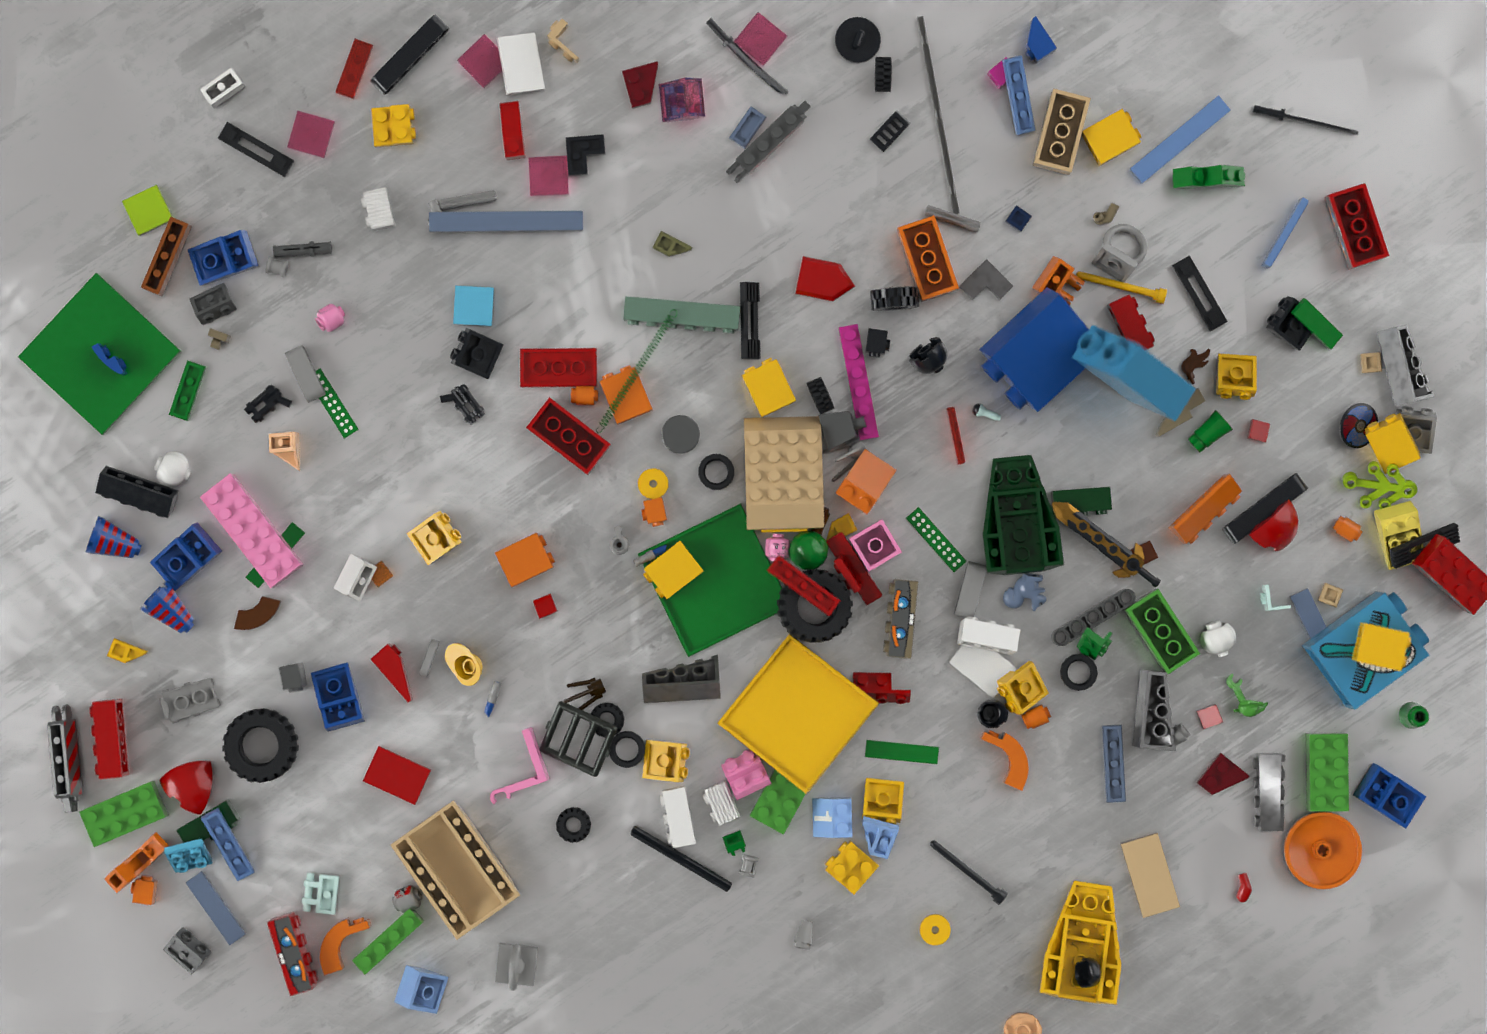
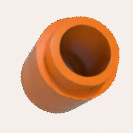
[571,386,599,405]
[1333,516,1363,542]
[1021,704,1051,729]

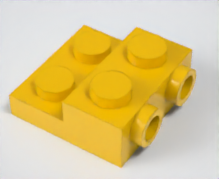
[371,104,416,147]
[1216,353,1257,400]
[407,511,462,565]
[996,661,1049,715]
[642,740,690,782]
[862,778,904,825]
[825,840,879,894]

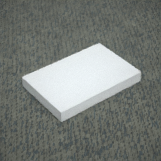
[497,32,545,95]
[949,645,1017,698]

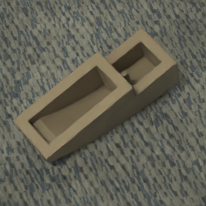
[1156,388,1205,437]

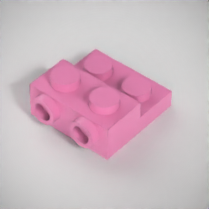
[721,749,772,800]

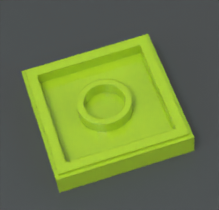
[122,185,172,236]

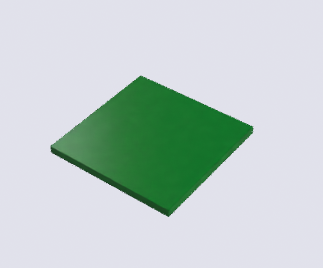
[18,273,181,435]
[638,503,783,657]

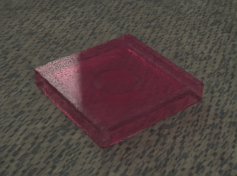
[734,12,788,66]
[457,34,502,88]
[287,111,335,159]
[528,156,569,196]

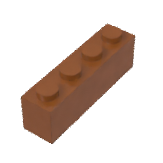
[141,217,192,297]

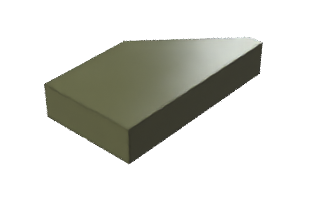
[652,231,693,257]

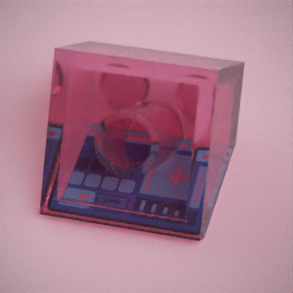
[659,78,705,122]

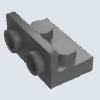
[189,283,237,325]
[163,927,211,975]

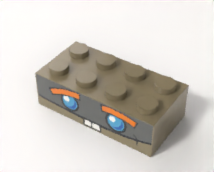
[883,579,918,659]

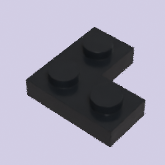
[565,134,605,176]

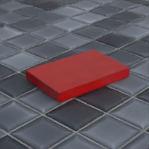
[363,746,431,805]

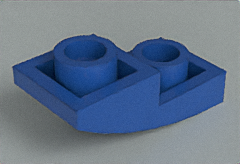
[92,343,127,375]

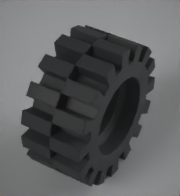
[875,57,892,92]
[807,377,834,415]
[590,702,624,738]
[556,807,591,843]

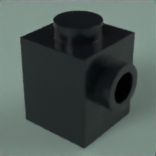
[865,328,890,358]

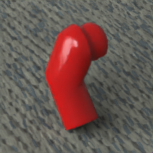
[1236,873,1252,903]

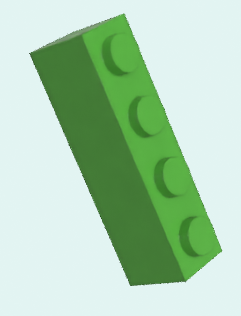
[352,908,424,975]

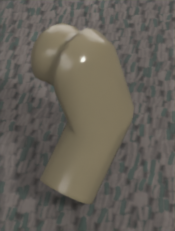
[1093,203,1119,225]

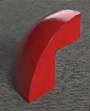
[1249,500,1298,551]
[159,761,213,815]

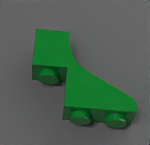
[1173,165,1245,189]

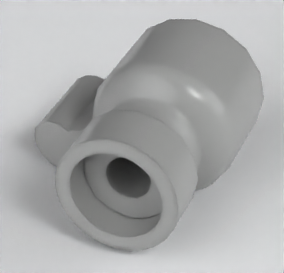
[610,526,630,555]

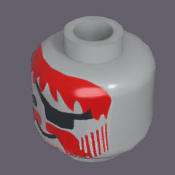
[392,885,422,913]

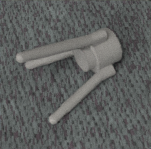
[822,440,866,482]

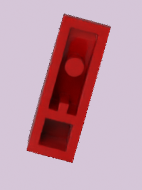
[500,101,526,160]
[371,644,413,703]

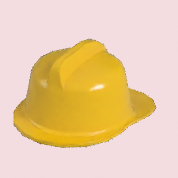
[445,643,483,686]

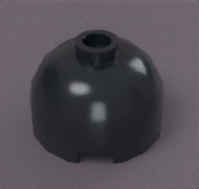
[909,337,947,374]

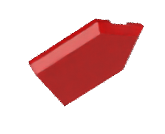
[795,256,855,301]

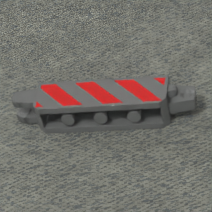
[726,101,810,183]
[47,704,83,812]

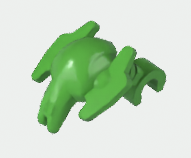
[1226,674,1268,717]

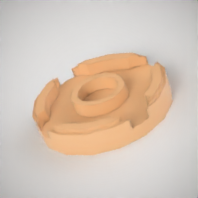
[1004,1012,1042,1034]

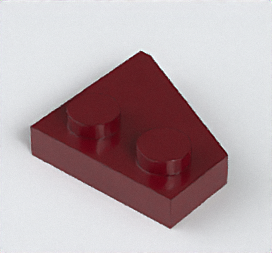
[622,61,658,109]
[1196,753,1250,795]

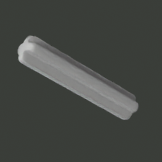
[440,190,497,210]
[925,205,981,232]

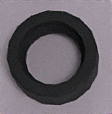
[698,454,734,490]
[1060,654,1098,691]
[609,731,645,768]

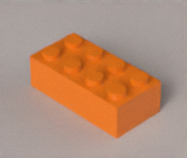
[897,215,959,302]

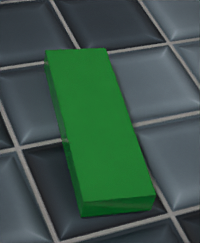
[1291,298,1343,350]
[169,360,206,421]

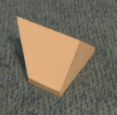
[269,432,300,471]

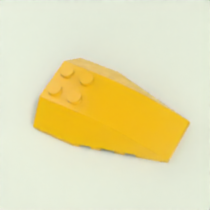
[1040,881,1121,1005]

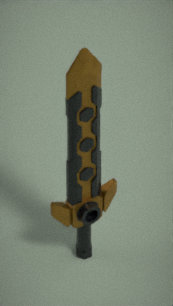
[1052,502,1161,587]

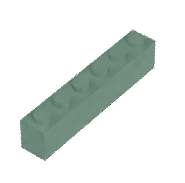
[623,296,740,334]

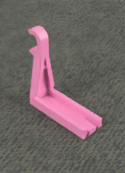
[490,727,550,804]

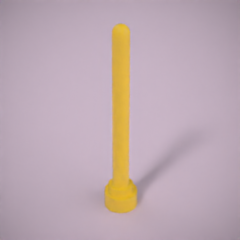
[1076,271,1167,304]

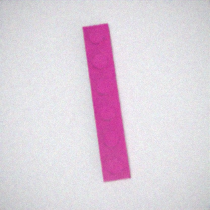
[839,324,879,440]

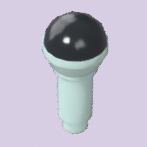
[972,404,1001,421]

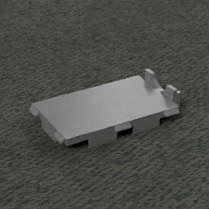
[159,678,221,723]

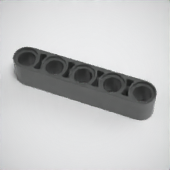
[1051,589,1136,646]

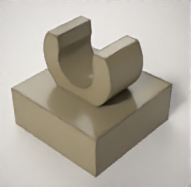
[208,328,231,350]

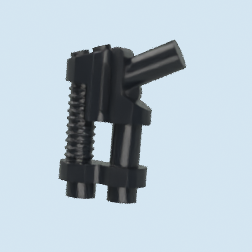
[440,384,485,425]
[244,385,292,423]

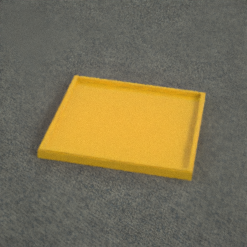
[717,634,879,795]

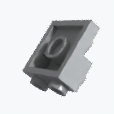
[1396,406,1437,454]

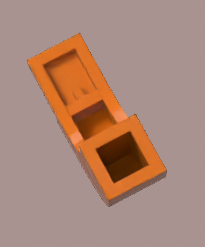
[980,730,1028,791]
[104,832,169,893]
[320,917,372,975]

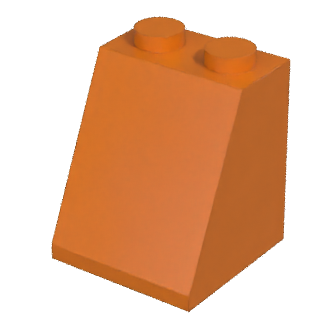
[836,449,896,515]

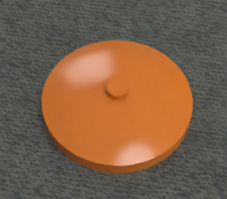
[1284,812,1362,889]

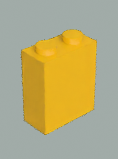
[1081,109,1142,166]
[742,358,796,418]
[1365,413,1421,474]
[643,541,703,599]
[1352,622,1411,671]

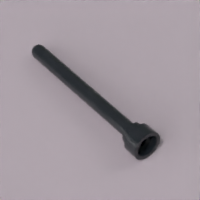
[930,840,1008,905]

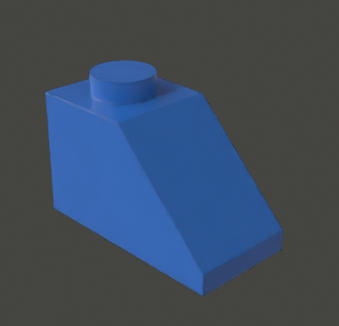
[1025,16,1057,63]

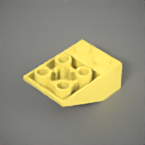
[1374,501,1424,570]

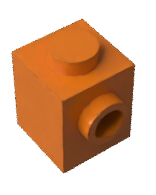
[641,497,667,527]
[131,875,158,905]

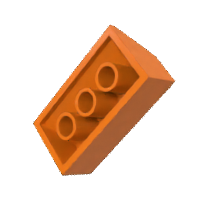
[1168,474,1242,544]

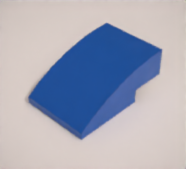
[187,230,259,286]
[150,522,222,591]
[311,662,365,732]
[1353,763,1427,829]

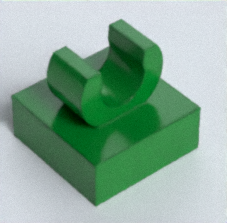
[722,830,746,856]

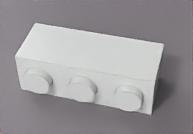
[957,617,1020,655]
[659,786,696,848]

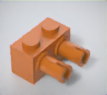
[1032,256,1085,305]

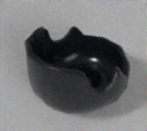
[977,699,1008,728]
[1075,958,1102,988]

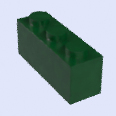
[1051,487,1112,516]
[176,799,240,843]

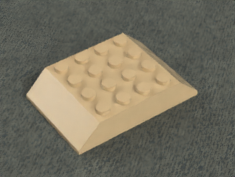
[744,416,824,530]
[390,800,520,940]

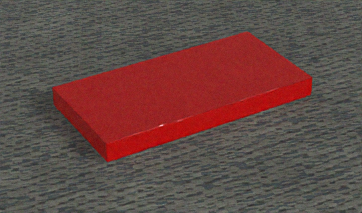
[520,348,597,387]

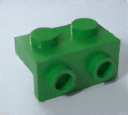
[1077,628,1113,660]

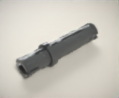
[273,241,332,258]

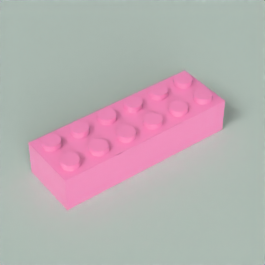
[200,473,304,588]

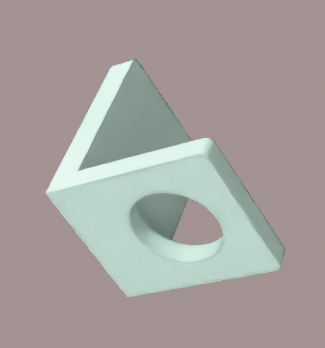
[1260,585,1291,611]

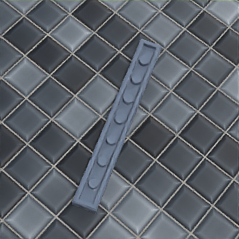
[429,211,583,232]

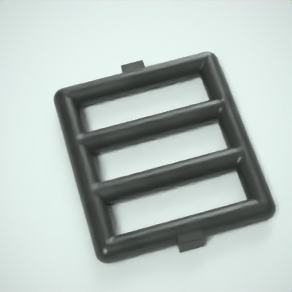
[540,701,617,777]

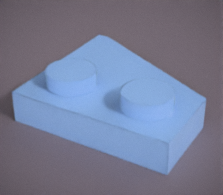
[862,816,899,859]

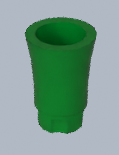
[1188,410,1233,453]
[1399,702,1429,729]

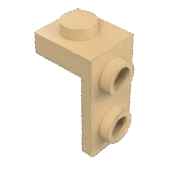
[547,19,579,63]

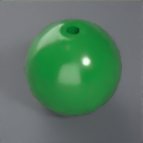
[789,531,828,570]

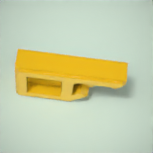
[826,513,857,540]
[107,638,148,663]

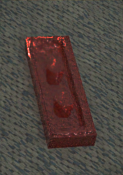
[335,39,373,100]
[946,407,965,465]

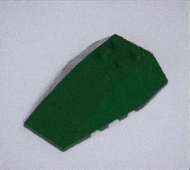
[983,455,1064,575]

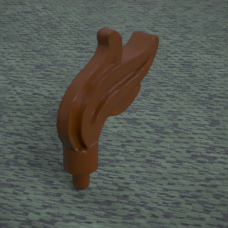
[1181,349,1210,384]

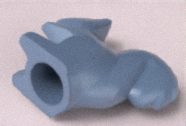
[1003,573,1047,611]

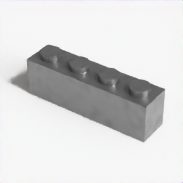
[1377,325,1435,406]
[642,655,721,703]
[1132,670,1176,751]
[1253,753,1285,831]

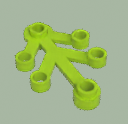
[1342,461,1417,509]

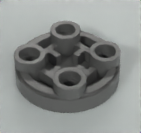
[661,415,700,454]

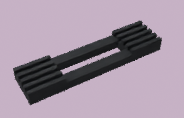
[218,122,294,177]
[1172,255,1228,332]
[740,282,761,360]
[1389,523,1460,569]

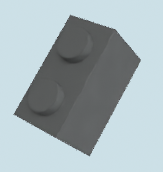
[279,663,307,693]

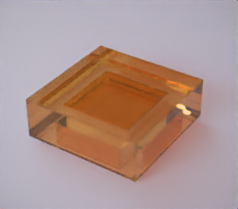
[372,561,394,587]

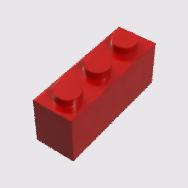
[1107,294,1155,350]

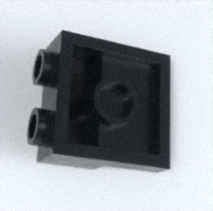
[1266,296,1312,351]
[450,328,504,379]

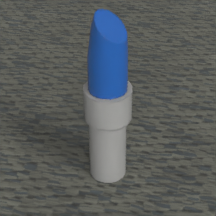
[633,545,667,567]
[484,681,501,718]

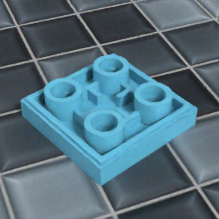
[453,286,494,326]
[164,838,213,873]

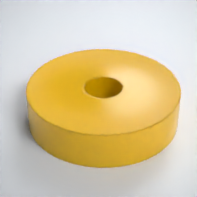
[638,468,669,499]
[920,914,951,945]

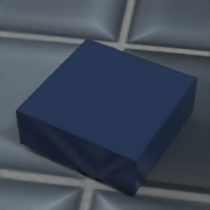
[1005,205,1032,232]

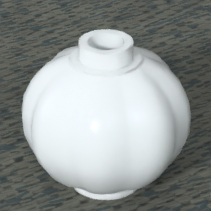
[154,451,191,487]
[1200,620,1236,657]

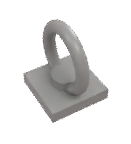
[1092,224,1147,282]
[495,943,538,991]

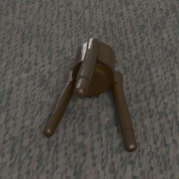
[563,678,606,710]

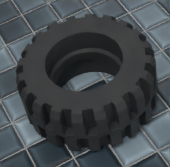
[777,569,853,643]
[222,708,299,783]

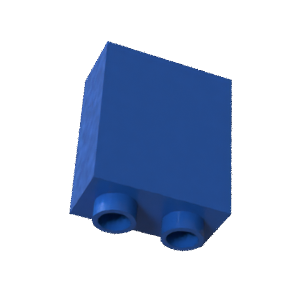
[979,287,1089,412]

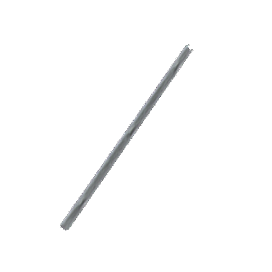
[917,16,960,214]

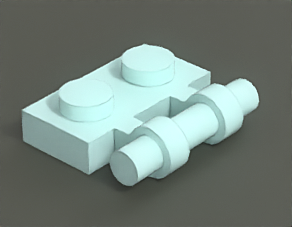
[302,872,340,915]

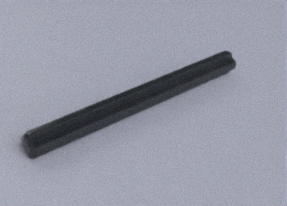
[630,826,732,892]

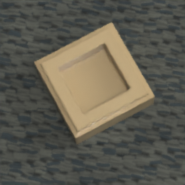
[1360,352,1382,373]
[1318,583,1343,608]

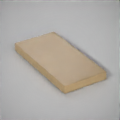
[1120,833,1180,918]

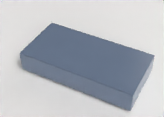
[729,106,767,149]

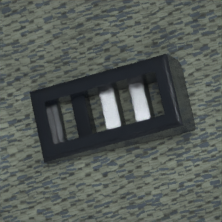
[870,110,910,152]

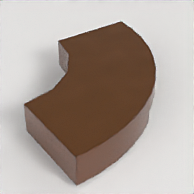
[234,596,281,630]

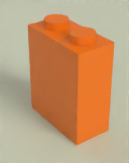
[600,365,653,425]
[495,533,555,587]

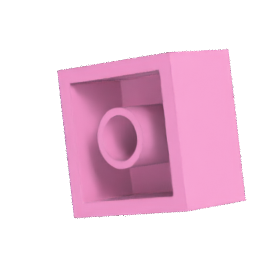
[849,519,902,572]

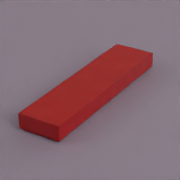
[767,555,841,616]

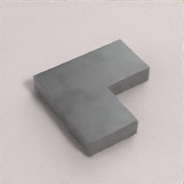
[959,259,1013,300]

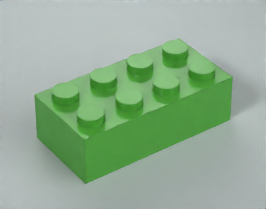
[1124,589,1200,674]
[1305,733,1349,812]
[750,769,805,835]
[79,780,169,847]

